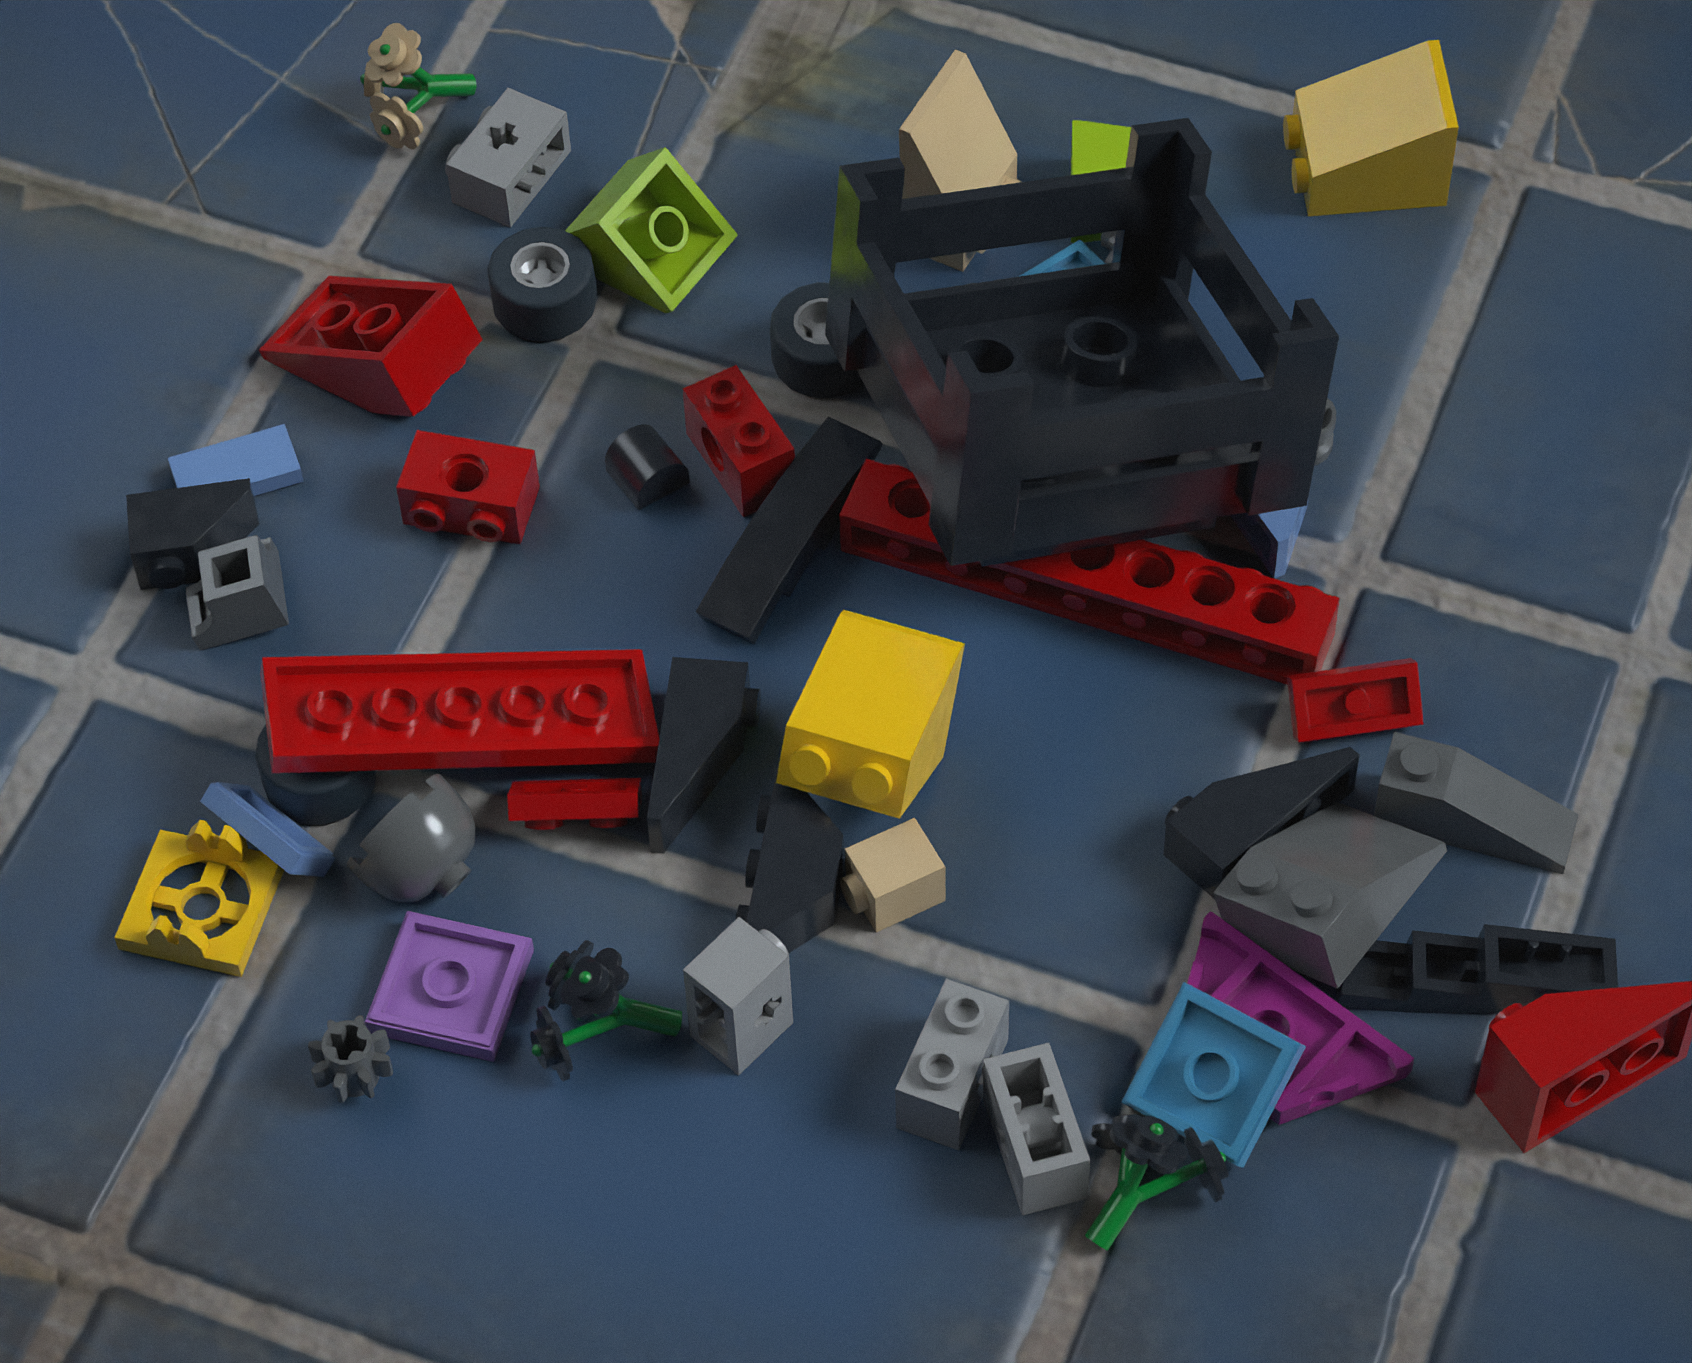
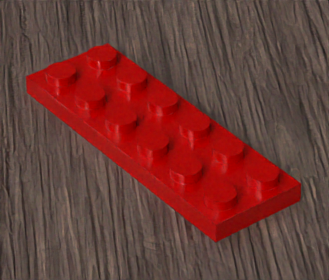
[260,649,659,773]

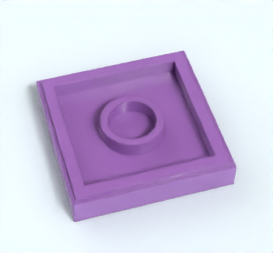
[365,911,534,1062]

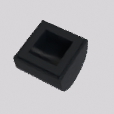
[605,424,690,510]

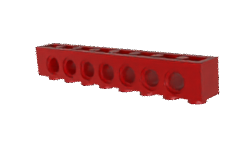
[839,459,1340,685]

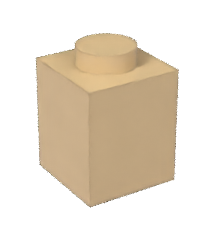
[840,817,946,933]

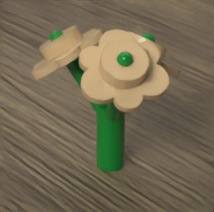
[360,23,476,150]

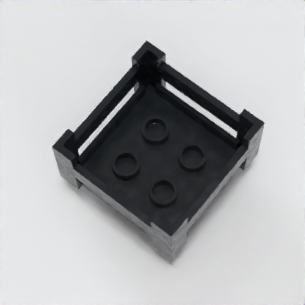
[825,118,1339,567]

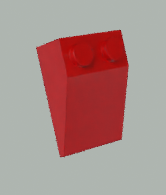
[258,276,483,417]
[1475,981,1692,1153]

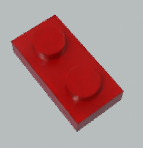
[1287,658,1424,742]
[507,778,642,830]

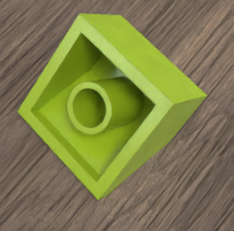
[565,147,738,313]

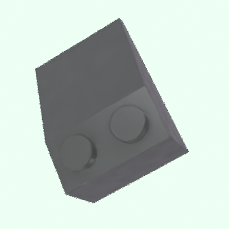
[1213,802,1447,989]

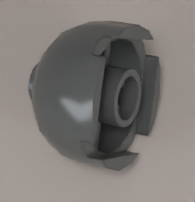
[347,774,475,903]

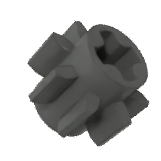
[308,1015,393,1103]

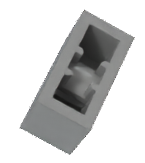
[445,88,571,228]
[683,917,793,1075]
[895,978,1009,1150]
[983,1043,1090,1215]

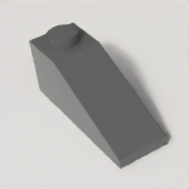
[1374,732,1579,874]

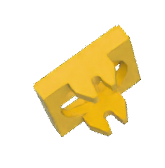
[114,820,284,977]

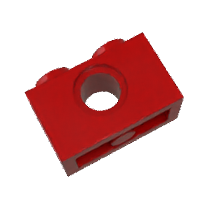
[682,365,795,517]
[396,430,540,545]

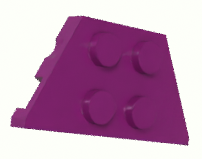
[1187,911,1414,1125]

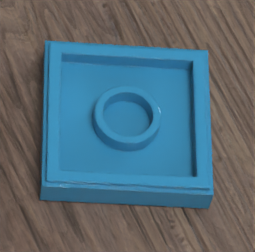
[1121,982,1306,1168]

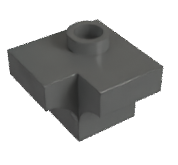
[186,535,289,651]

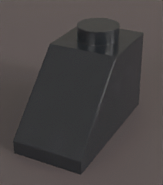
[126,478,259,590]

